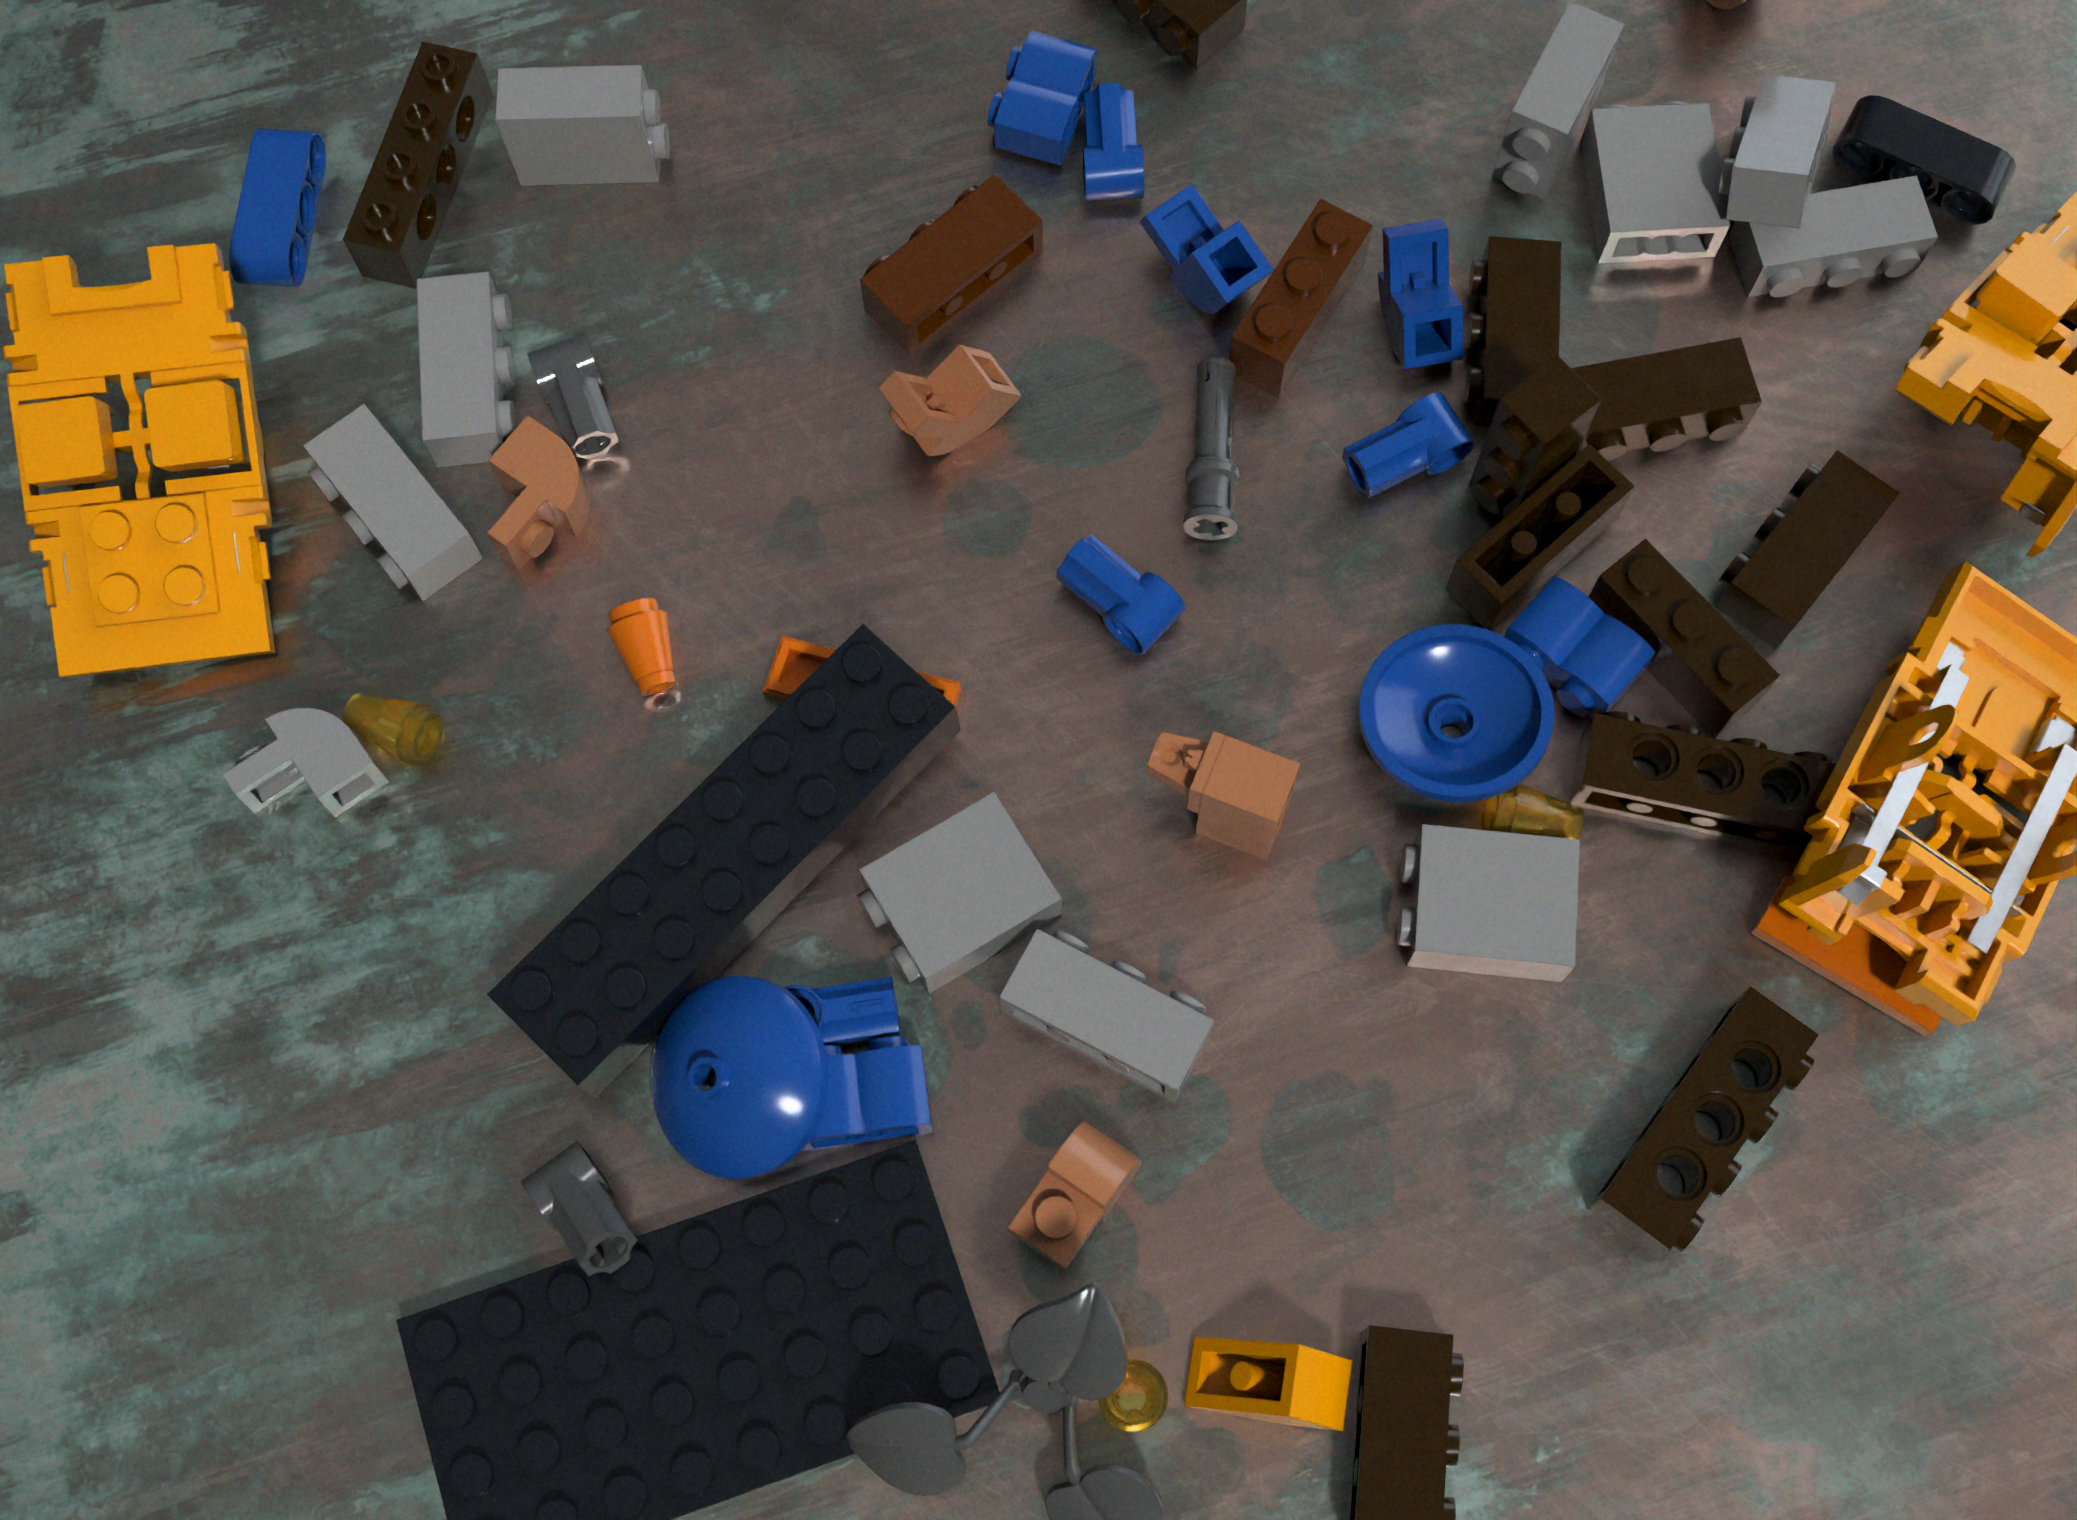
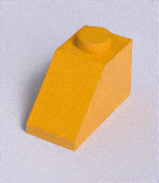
[1184,1336,1352,1431]

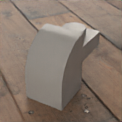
[222,708,389,817]

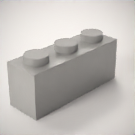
[1719,75,1836,229]
[1728,176,1938,298]
[417,271,518,468]
[303,404,483,601]
[999,929,1214,1103]

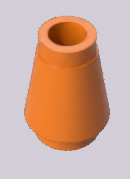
[607,598,677,695]

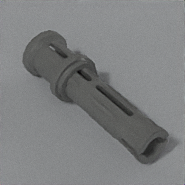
[1183,357,1240,540]

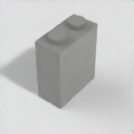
[1492,1,1625,200]
[495,65,670,186]
[1580,101,1730,264]
[857,792,1062,994]
[1397,824,1580,982]

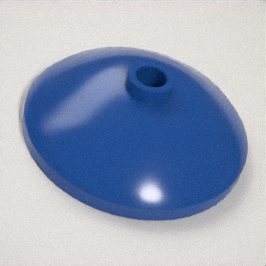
[1359,624,1554,802]
[650,976,828,1179]

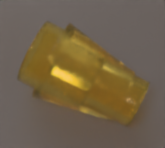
[343,693,444,763]
[1482,783,1584,839]
[1098,1359,1168,1432]

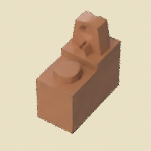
[1147,731,1301,861]

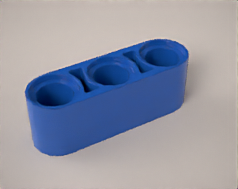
[229,128,326,287]

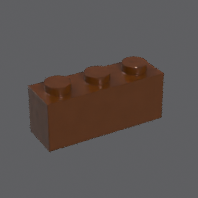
[860,174,1043,356]
[1228,198,1373,398]

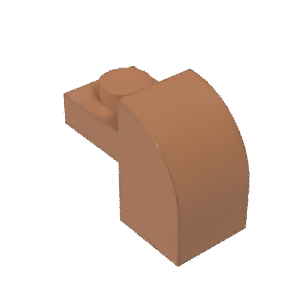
[878,344,1022,456]
[487,415,590,571]
[1008,1121,1142,1271]

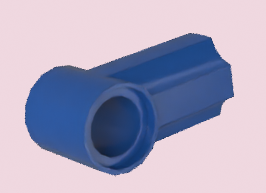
[1083,83,1144,201]
[1342,392,1475,498]
[1057,534,1186,655]
[784,977,901,1046]

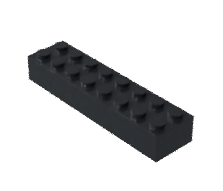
[487,624,961,1099]

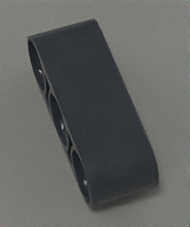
[1832,95,2016,225]

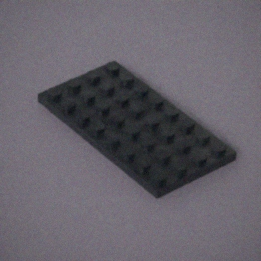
[396,1140,1000,1520]

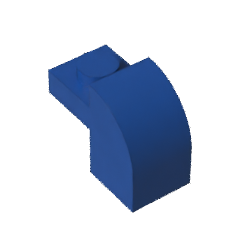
[1140,184,1274,314]
[1378,218,1463,370]

